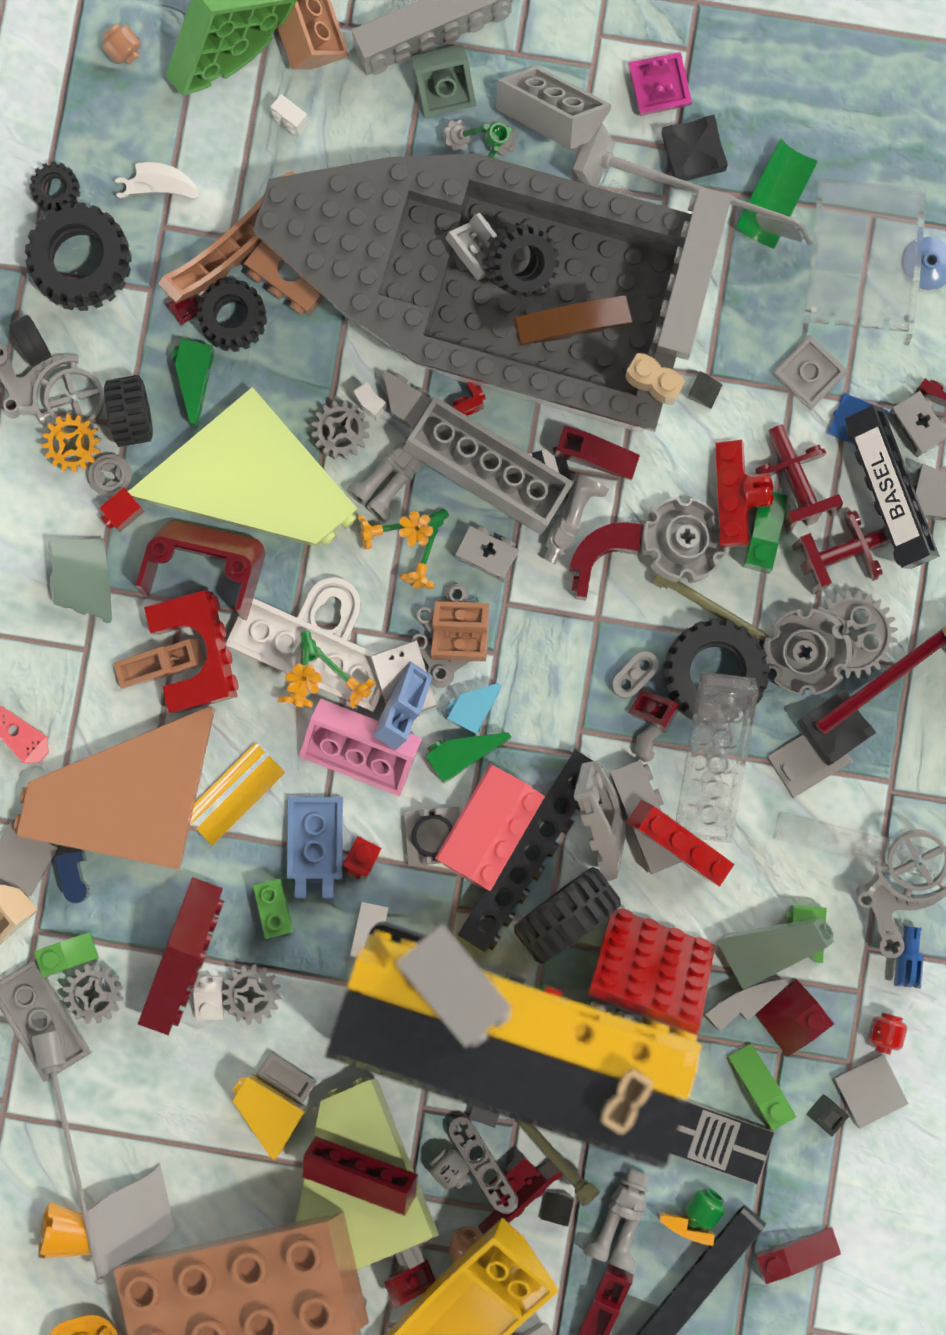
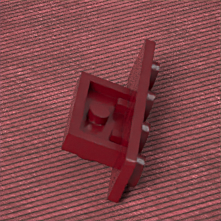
[478,1152,570,1234]

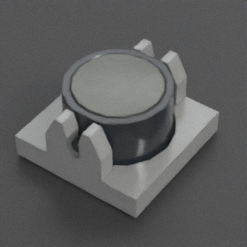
[404,807,459,866]

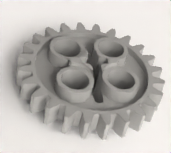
[818,591,898,678]

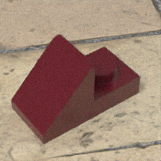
[628,689,679,733]
[384,1259,436,1308]

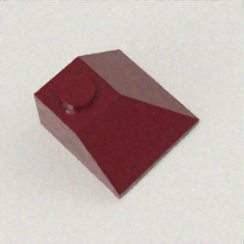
[755,979,834,1057]

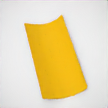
[191,743,285,846]

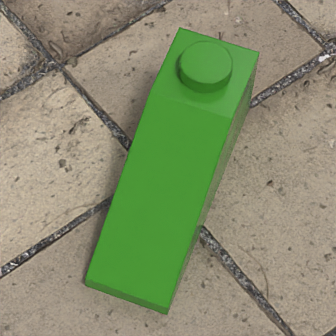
[728,1043,797,1131]

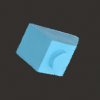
[445,683,502,736]

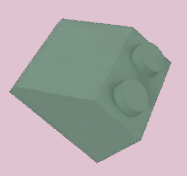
[411,44,477,118]

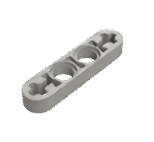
[449,1117,518,1214]

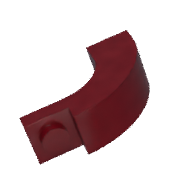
[569,522,643,601]

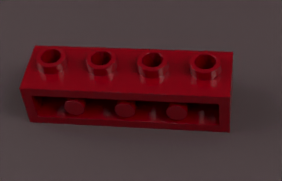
[302,1136,418,1216]

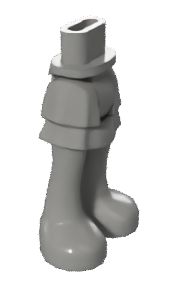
[347,437,422,523]
[543,472,609,565]
[583,1169,650,1272]

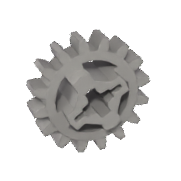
[311,401,370,460]
[63,964,124,1024]
[222,965,282,1025]

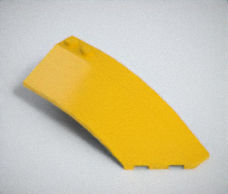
[386,1218,559,1335]

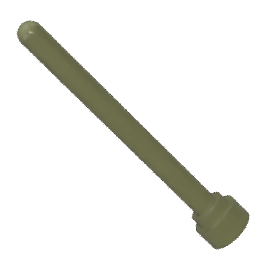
[652,574,769,643]
[516,1121,600,1206]

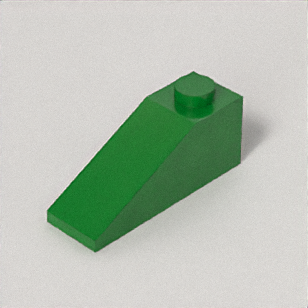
[172,339,215,428]
[743,491,788,574]
[425,732,512,784]

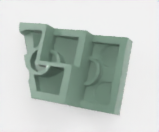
[48,538,112,623]

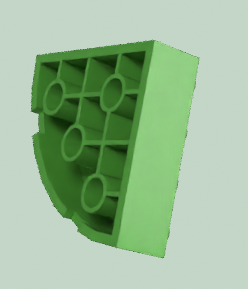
[165,0,297,96]

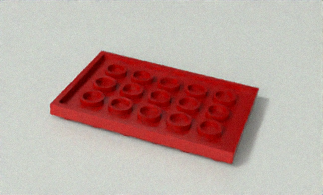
[588,908,715,1035]

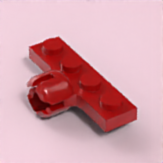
[715,440,774,548]

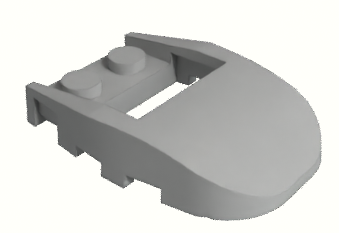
[574,760,626,881]

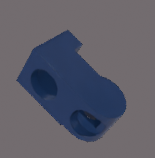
[55,850,90,903]

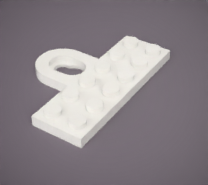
[226,578,382,713]

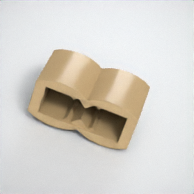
[625,354,686,405]
[601,1068,652,1134]

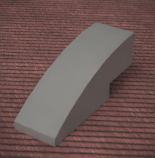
[703,979,789,1031]

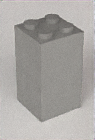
[396,924,512,1048]

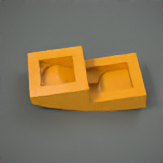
[658,1212,714,1246]

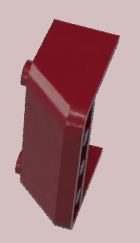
[135,520,266,620]

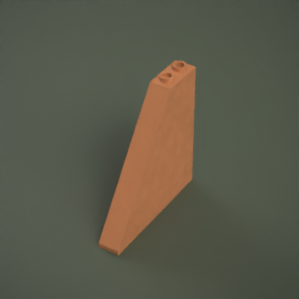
[14,707,215,870]

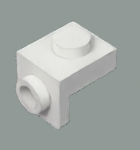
[193,976,224,1021]

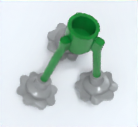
[443,120,518,158]

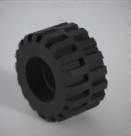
[483,223,559,297]
[197,279,267,352]
[104,375,153,447]

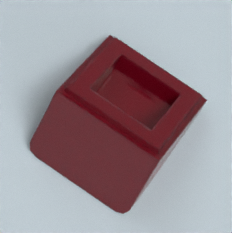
[164,296,199,326]

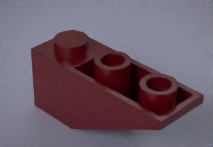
[555,425,640,481]

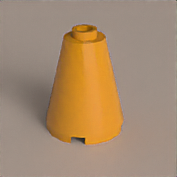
[38,1202,91,1259]

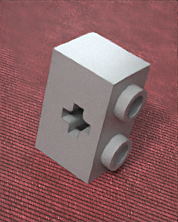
[889,391,946,458]
[455,525,518,582]

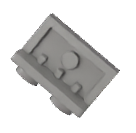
[445,213,497,280]

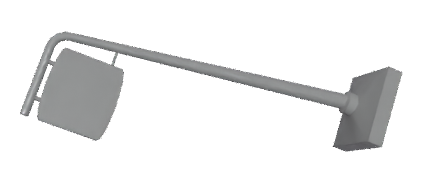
[573,123,812,246]

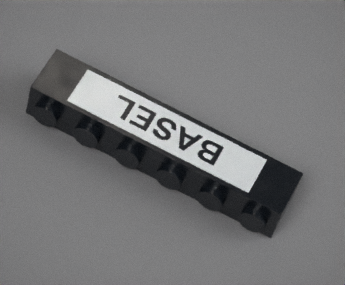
[845,405,940,569]

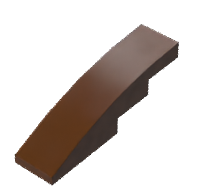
[513,295,632,345]

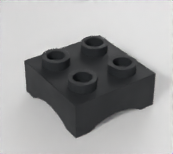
[661,114,728,181]
[797,688,876,766]

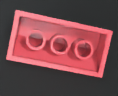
[435,764,545,891]

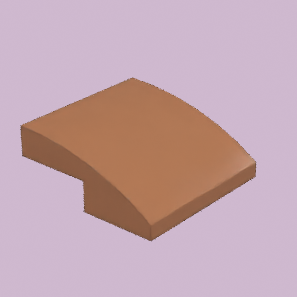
[431,601,489,662]

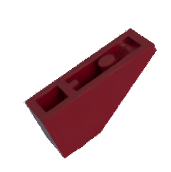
[753,1227,841,1284]

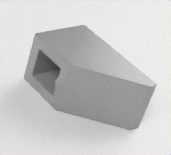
[384,371,432,430]

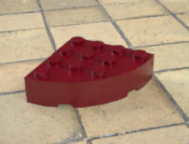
[137,877,225,1036]

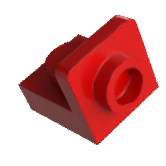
[453,382,486,417]
[342,836,382,880]

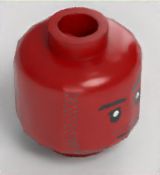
[868,1012,908,1055]

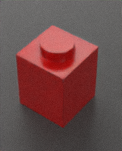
[99,487,145,532]

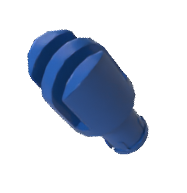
[894,926,924,989]

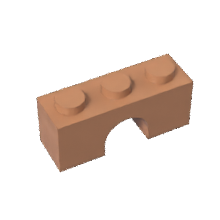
[244,241,324,317]

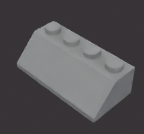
[496,66,611,149]

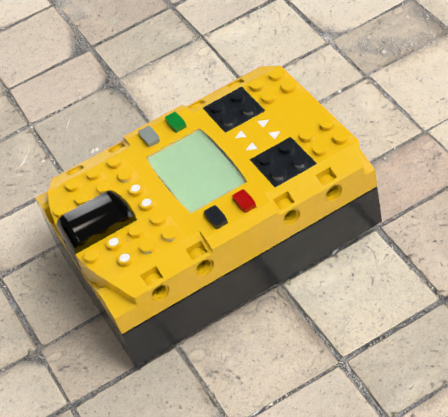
[325,921,702,1169]

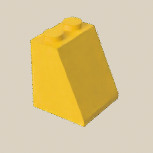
[232,1074,307,1160]

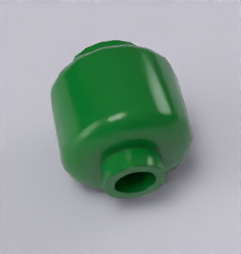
[684,1188,726,1231]

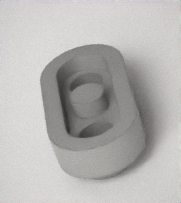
[612,651,659,699]

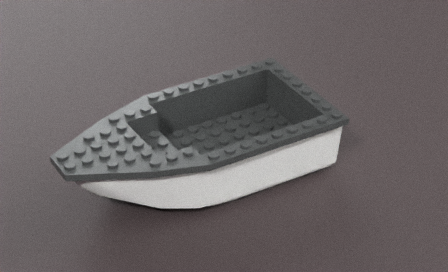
[253,154,692,433]

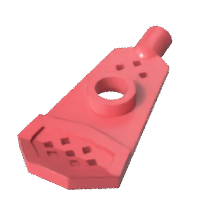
[0,706,49,763]

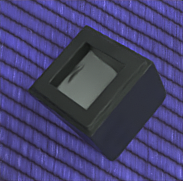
[687,371,723,409]
[807,1094,849,1137]
[541,1192,574,1227]

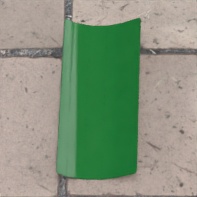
[737,138,818,249]

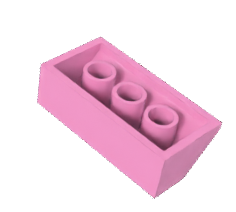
[299,699,422,796]

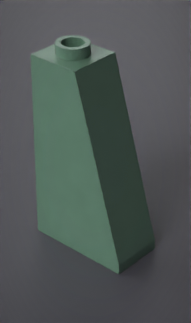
[717,917,834,990]

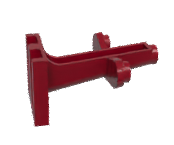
[755,424,843,533]
[792,510,891,595]

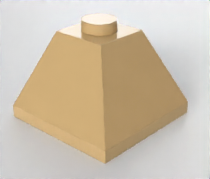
[0,884,38,945]

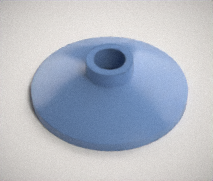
[903,237,946,290]

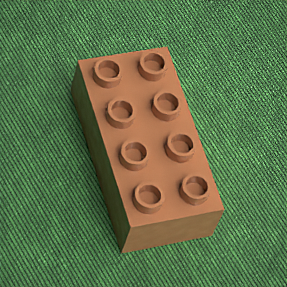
[113,1212,369,1335]

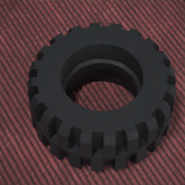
[25,202,132,311]
[663,619,769,725]
[514,867,621,964]

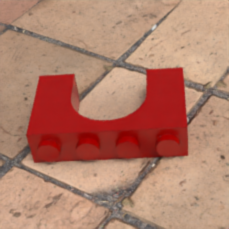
[144,590,239,713]

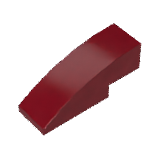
[577,1263,634,1335]

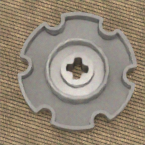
[640,497,727,583]
[764,609,852,695]

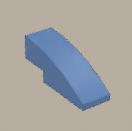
[373,662,433,750]

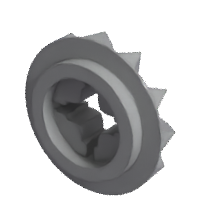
[88,454,132,498]

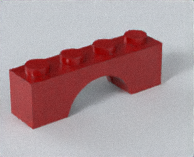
[626,800,735,887]

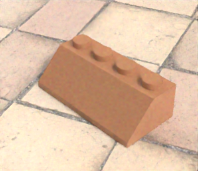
[278,0,350,70]

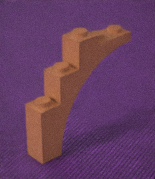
[158,171,295,303]

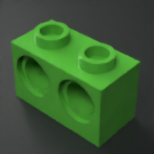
[253,879,294,939]

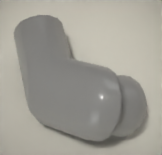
[635,725,663,762]

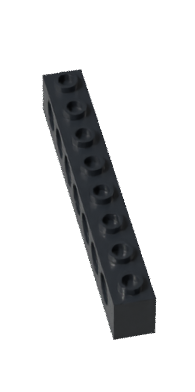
[457,749,603,952]

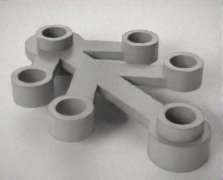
[412,584,474,688]

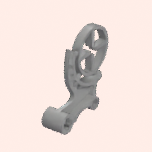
[0,343,104,428]
[856,829,946,958]

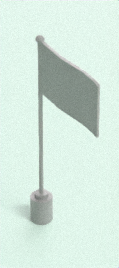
[31,1031,175,1285]

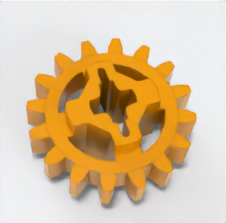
[42,413,102,473]

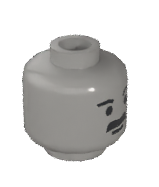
[429,1148,470,1190]

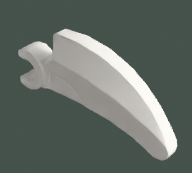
[115,162,199,199]

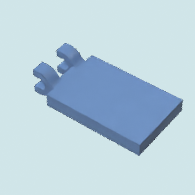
[287,797,343,900]

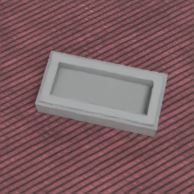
[256,1051,317,1105]

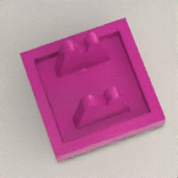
[628,52,692,116]

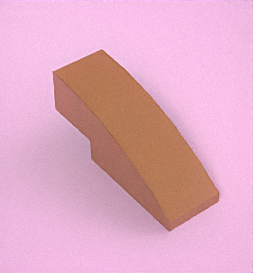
[114,639,205,689]

